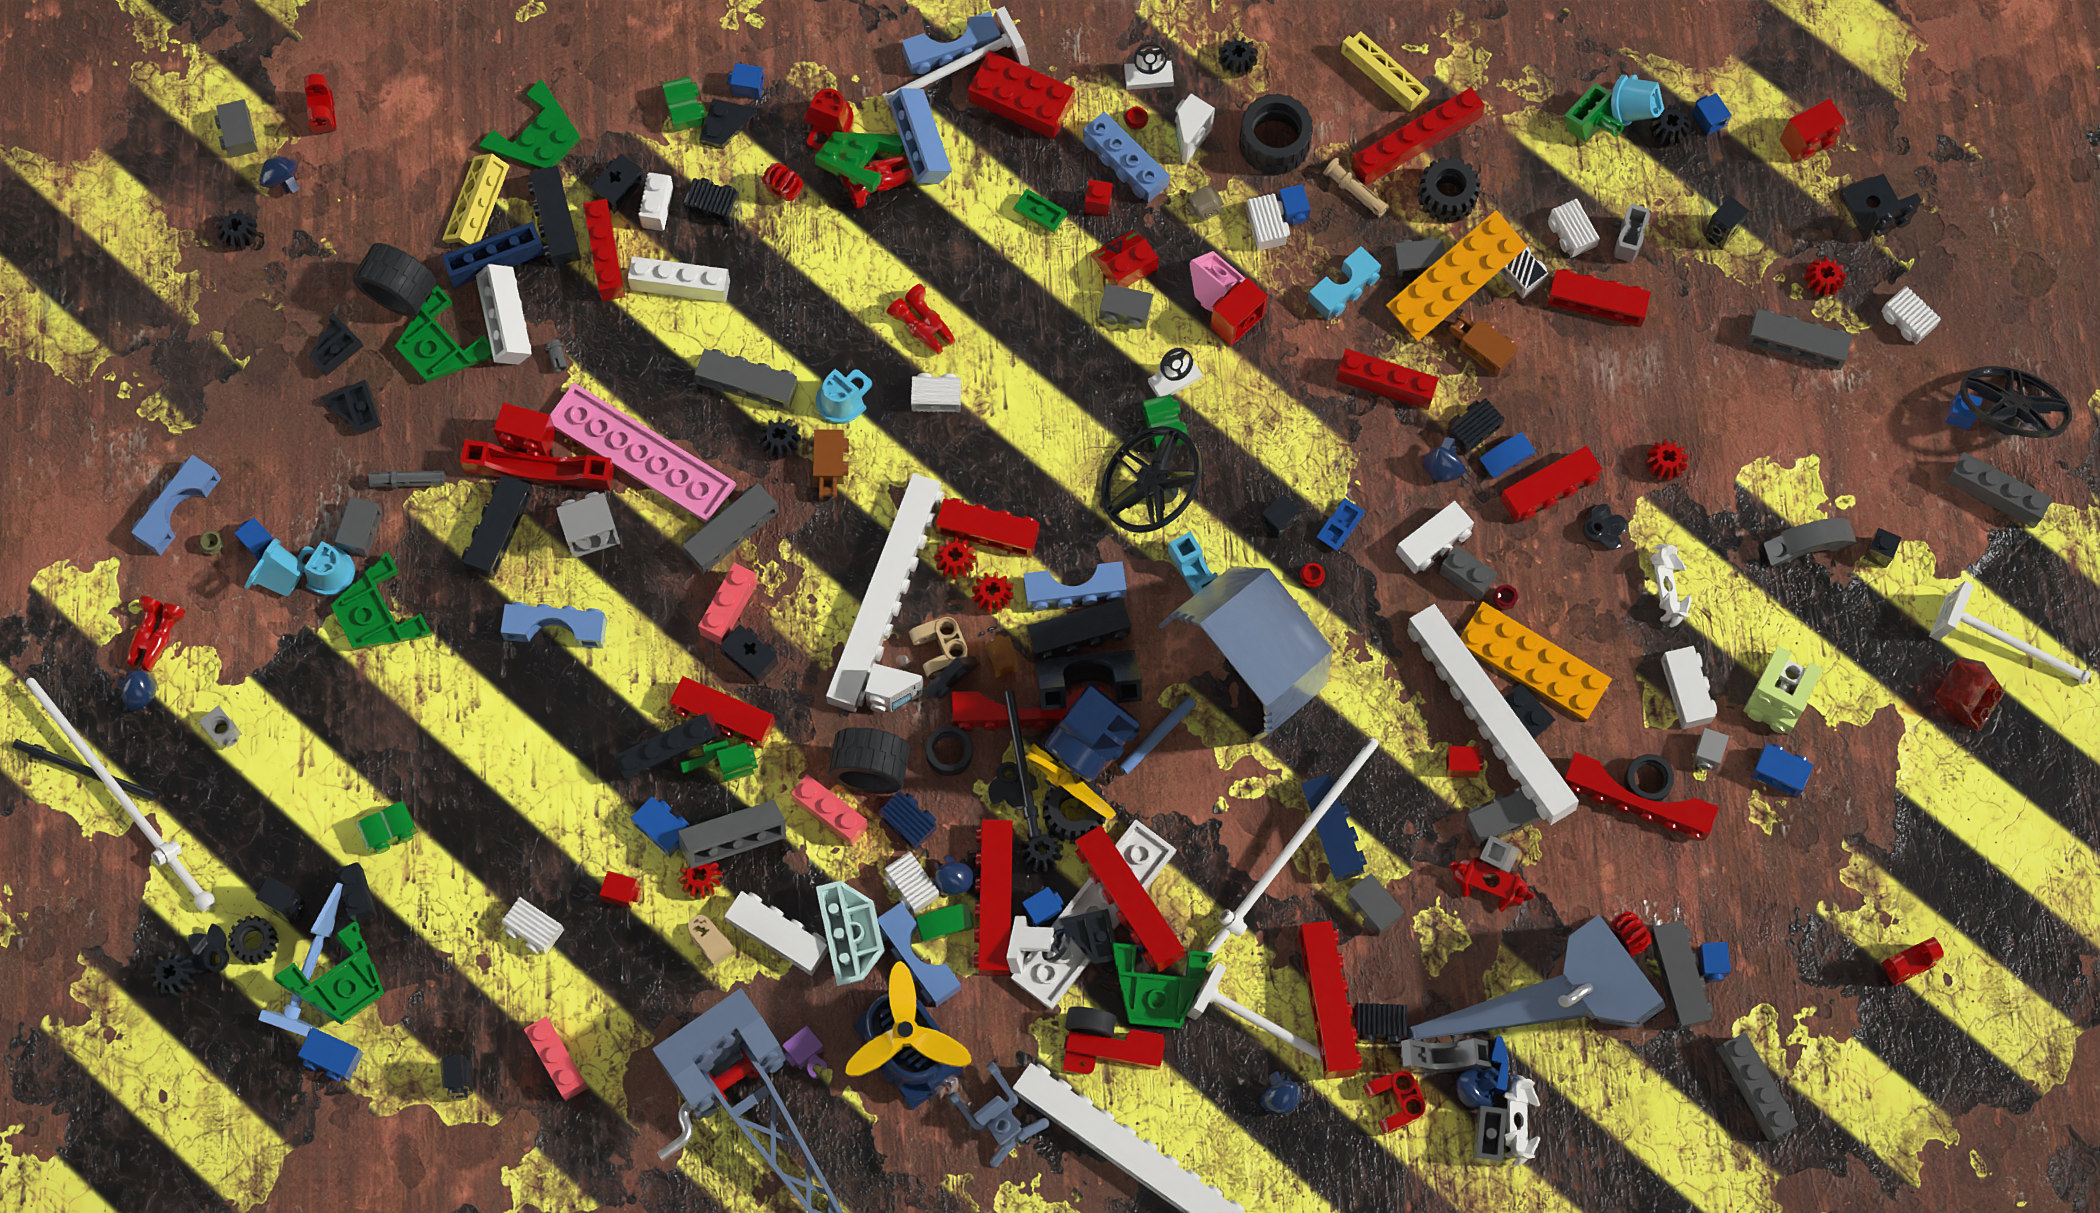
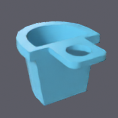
[1611,75,1664,125]
[816,369,872,424]
[244,538,305,597]
[297,541,355,596]

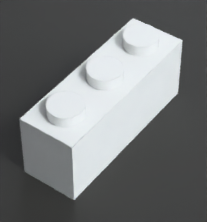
[1396,501,1474,574]
[1661,646,1717,730]

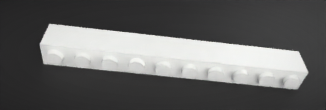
[826,473,944,713]
[1407,604,1579,825]
[1013,1063,1245,1213]

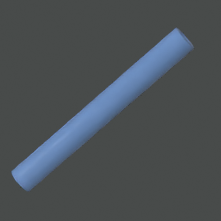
[1118,696,1196,775]

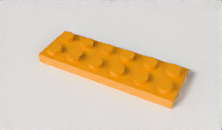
[1385,210,1528,342]
[1460,602,1612,722]

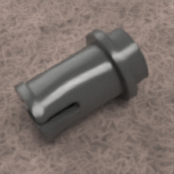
[545,340,569,372]

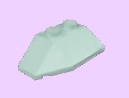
[816,881,884,987]

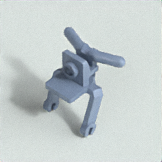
[949,1062,1049,1167]

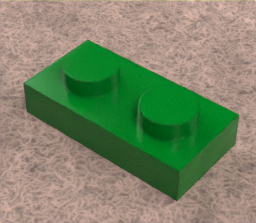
[1014,189,1068,234]

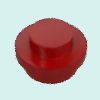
[1125,106,1148,130]
[1300,563,1325,588]

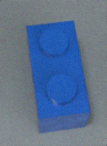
[1751,744,1814,798]
[631,796,690,857]
[298,1027,363,1082]

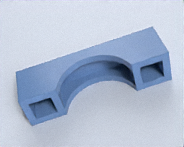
[902,11,1000,75]
[131,455,221,556]
[1023,561,1127,611]
[501,602,607,649]
[878,902,961,1007]

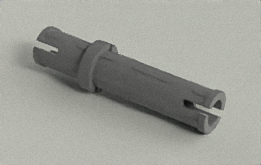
[369,469,446,489]

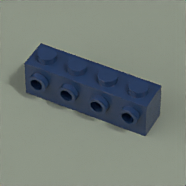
[442,222,545,288]
[1301,774,1367,883]

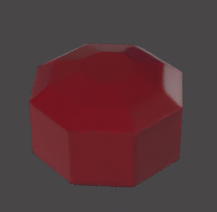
[1493,584,1519,611]

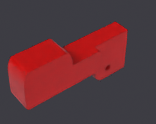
[1063,1029,1165,1075]

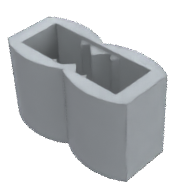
[1614,204,1650,262]

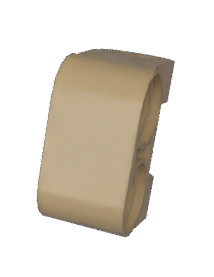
[909,617,968,679]
[688,915,735,969]

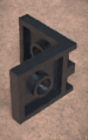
[1839,173,1922,242]

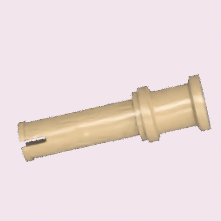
[1323,158,1389,217]

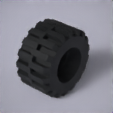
[1418,156,1481,223]
[1043,776,1106,844]

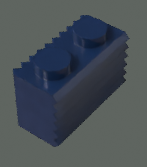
[878,791,937,851]

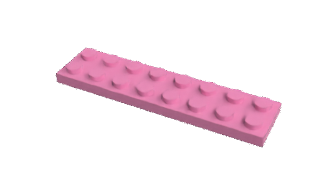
[550,383,736,523]

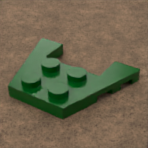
[479,79,581,170]
[815,132,905,192]
[395,285,493,383]
[331,552,432,650]
[274,921,384,1025]
[1112,942,1213,1028]

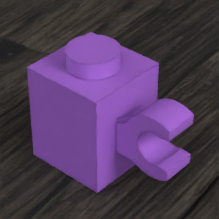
[782,1025,828,1079]

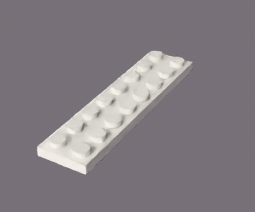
[1011,820,1176,1011]

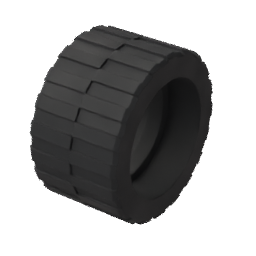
[1239,93,1313,175]
[352,243,436,317]
[828,727,910,794]

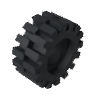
[228,915,279,965]

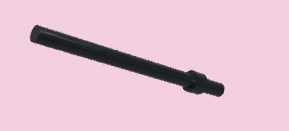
[1004,690,1040,839]
[12,739,156,801]

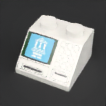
[1175,94,1215,165]
[865,663,923,713]

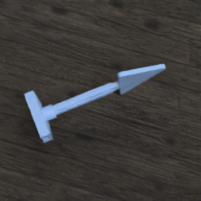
[258,882,343,1037]

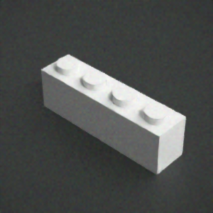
[628,256,730,303]
[476,264,532,365]
[724,891,829,976]

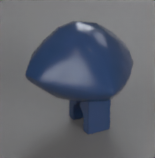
[259,156,300,194]
[1423,437,1466,482]
[117,670,157,711]
[934,855,975,896]
[1456,1067,1499,1109]
[1260,1072,1302,1115]

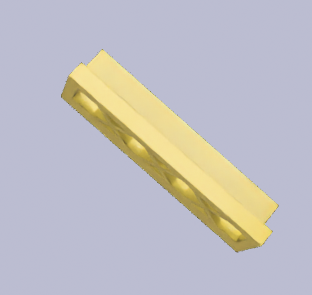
[1341,31,1430,112]
[442,154,509,246]

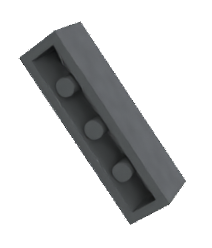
[1746,309,1852,370]
[695,349,798,411]
[1946,452,2053,528]
[683,483,779,574]
[1465,786,1542,848]
[678,800,786,869]
[1649,920,1713,1031]
[1717,1032,1798,1142]

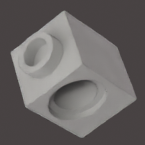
[198,705,242,750]
[1692,728,1729,771]
[1480,835,1520,873]

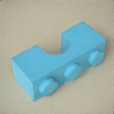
[1307,246,1381,320]
[1168,531,1218,595]

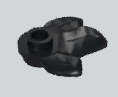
[1583,504,1629,550]
[989,762,1038,810]
[188,923,229,973]

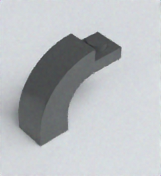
[1764,518,1857,567]
[1401,1038,1491,1073]

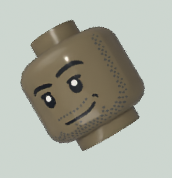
[1187,185,1224,221]

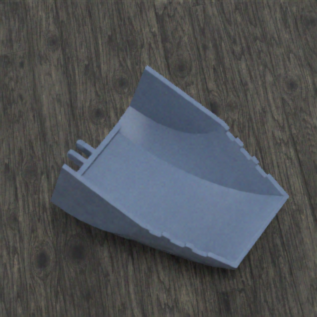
[1158,566,1333,743]

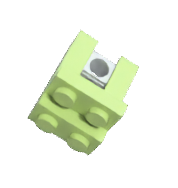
[1743,645,1823,735]

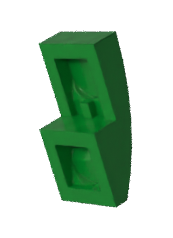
[678,739,728,773]
[915,903,975,943]

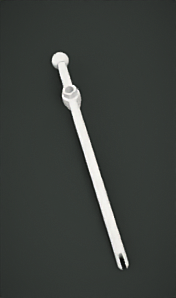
[26,678,215,911]
[1183,738,1379,977]

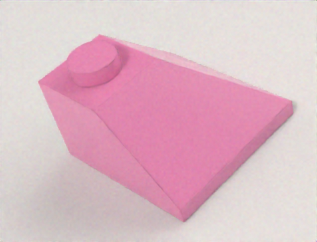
[1189,251,1246,312]

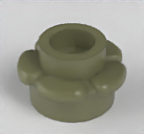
[200,531,225,555]

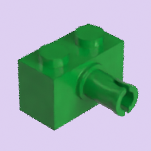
[1564,83,1624,143]

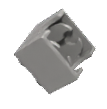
[556,492,620,558]

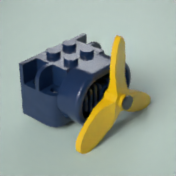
[1025,682,1140,819]
[846,961,971,1110]

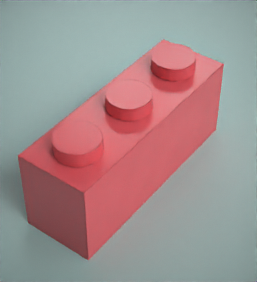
[698,563,758,645]
[791,774,868,846]
[524,1016,588,1101]

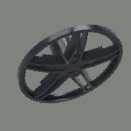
[1960,366,2072,438]
[1101,426,1202,533]

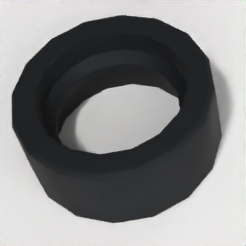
[925,726,973,776]
[1624,754,1675,802]
[1065,1006,1116,1038]

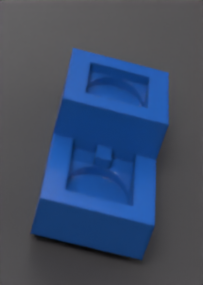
[1479,432,1536,479]
[1317,498,1366,551]
[1490,1035,1509,1095]

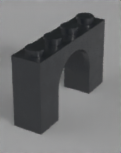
[1035,650,1142,711]

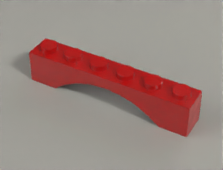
[460,439,614,491]
[952,688,1104,731]
[1564,752,1719,841]

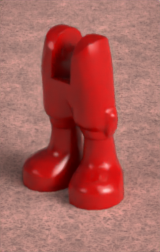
[841,156,914,209]
[886,283,956,355]
[127,595,186,672]

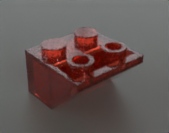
[1935,657,2005,731]

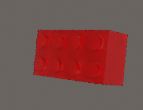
[968,50,1075,139]

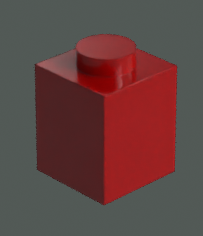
[1085,179,1113,217]
[1446,746,1484,778]
[599,871,642,909]

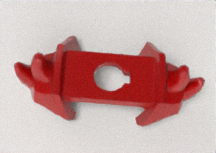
[1449,856,1535,912]

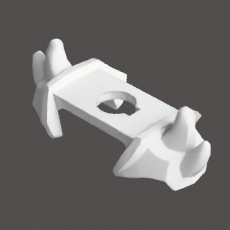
[1650,544,1692,628]
[1505,1075,1540,1167]

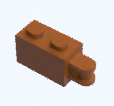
[1449,315,1518,377]
[813,430,849,499]

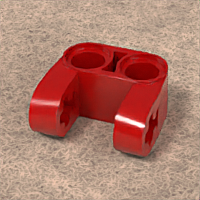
[304,74,337,134]
[1881,937,1944,986]
[1362,1070,1426,1135]

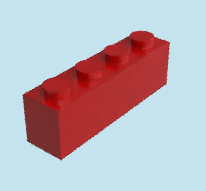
[583,199,626,302]
[1547,269,1651,327]
[1336,348,1439,410]
[1500,445,1603,523]
[936,498,1039,558]
[669,676,775,749]

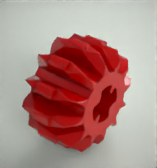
[762,163,803,201]
[1804,256,1846,298]
[1646,439,1689,482]
[934,537,977,580]
[972,571,1014,614]
[678,861,722,899]
[1609,911,1652,956]

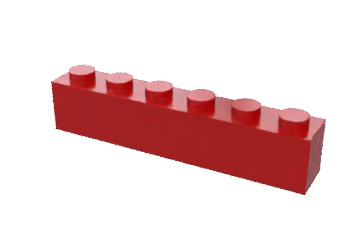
[1351,87,1485,186]
[974,819,1013,976]
[1074,825,1185,972]
[1297,921,1362,1080]

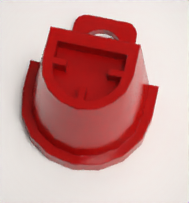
[803,88,854,150]

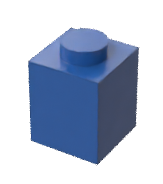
[727,63,765,99]
[1692,93,1732,136]
[1278,184,1311,225]
[1945,390,1983,430]
[235,517,274,561]
[1022,887,1063,927]
[1697,942,1731,982]

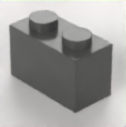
[214,99,258,158]
[1393,237,1445,279]
[1099,283,1153,330]
[333,497,383,557]
[1439,545,1497,602]
[1346,873,1404,936]
[1472,1106,1507,1166]

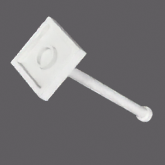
[882,6,1030,107]
[1929,581,2091,685]
[1186,963,1321,1061]

